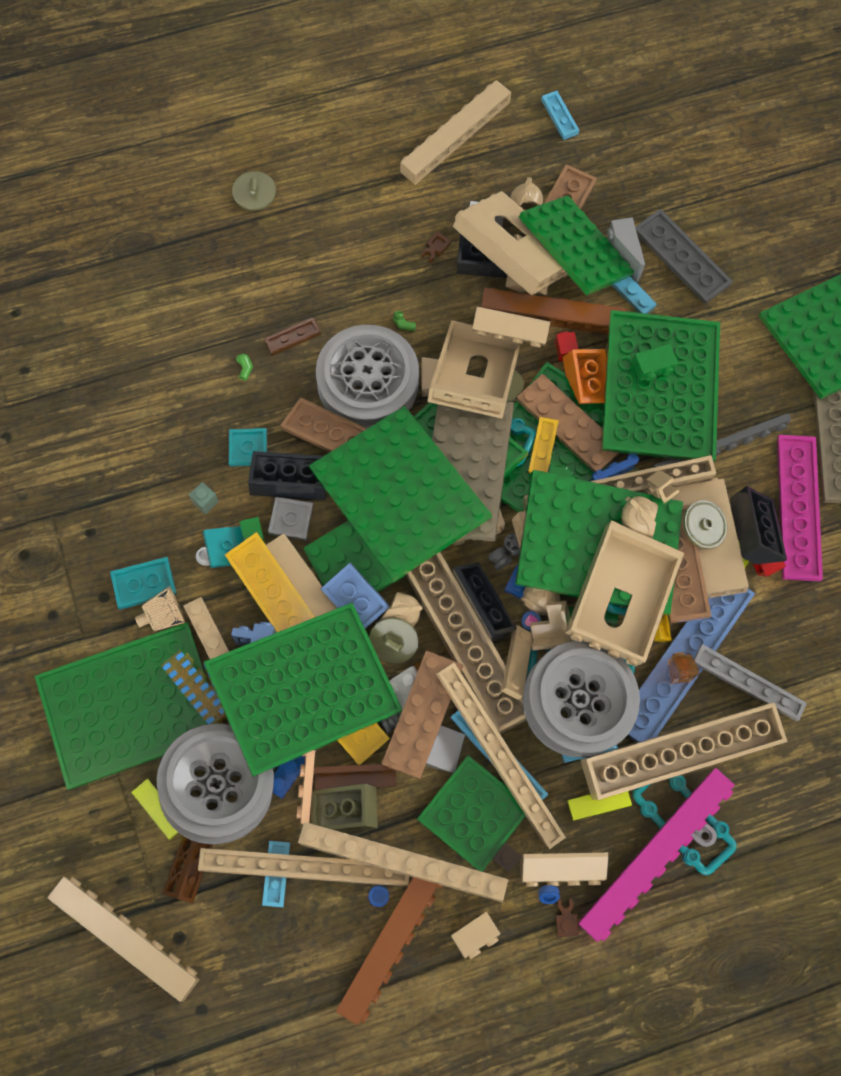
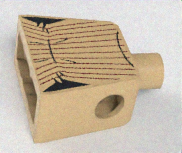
[135,586,186,631]

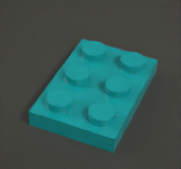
[110,557,177,610]

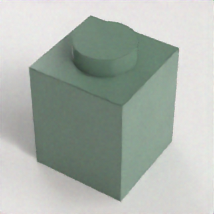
[189,482,219,515]

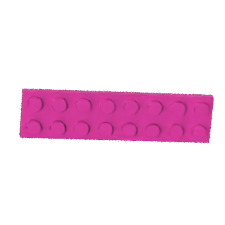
[777,435,823,581]

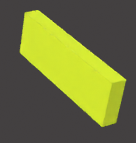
[131,779,178,840]
[567,791,632,821]

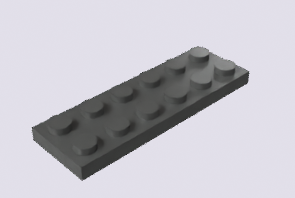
[635,209,733,304]

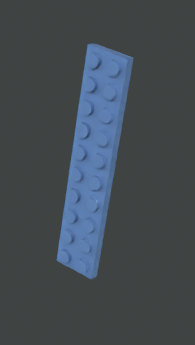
[627,589,755,742]

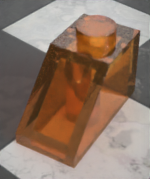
[667,652,700,684]

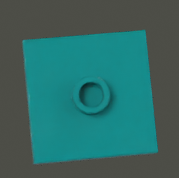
[229,428,267,466]
[202,526,244,568]

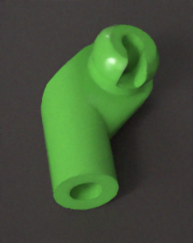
[392,311,416,332]
[236,354,253,381]

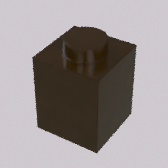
[491,843,522,874]

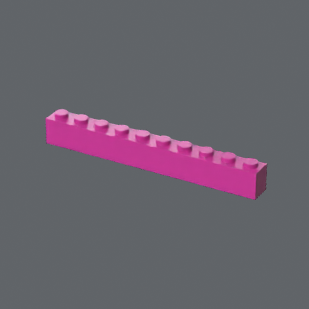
[578,768,735,942]

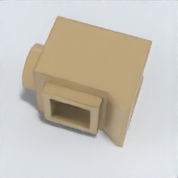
[646,470,679,503]

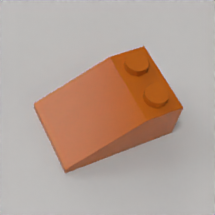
[563,349,607,404]

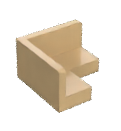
[530,600,573,650]

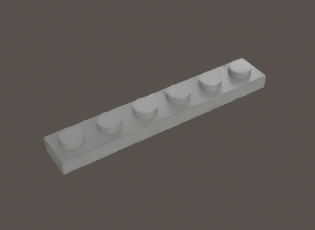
[692,644,807,721]

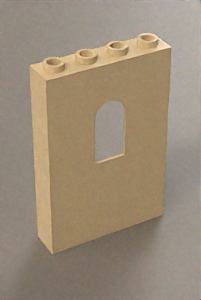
[453,191,567,295]
[428,320,521,418]
[647,478,749,598]
[565,521,684,666]

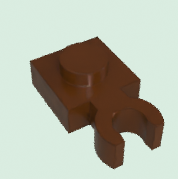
[421,231,451,263]
[555,899,579,937]

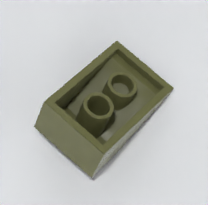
[311,784,378,831]

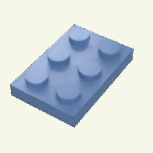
[321,562,390,628]

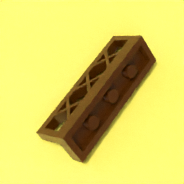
[314,764,396,790]
[162,836,213,903]

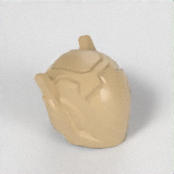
[510,177,543,210]
[621,496,658,538]
[521,587,560,616]
[379,592,422,626]

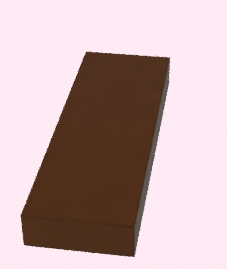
[264,317,321,356]

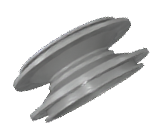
[316,325,419,429]
[522,641,640,757]
[157,724,274,845]

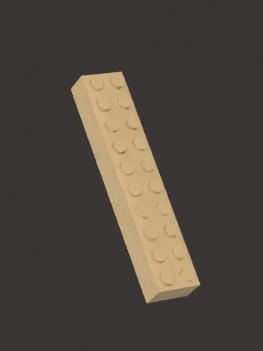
[406,552,526,734]
[580,702,787,800]

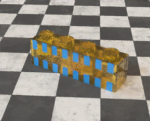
[161,650,227,724]

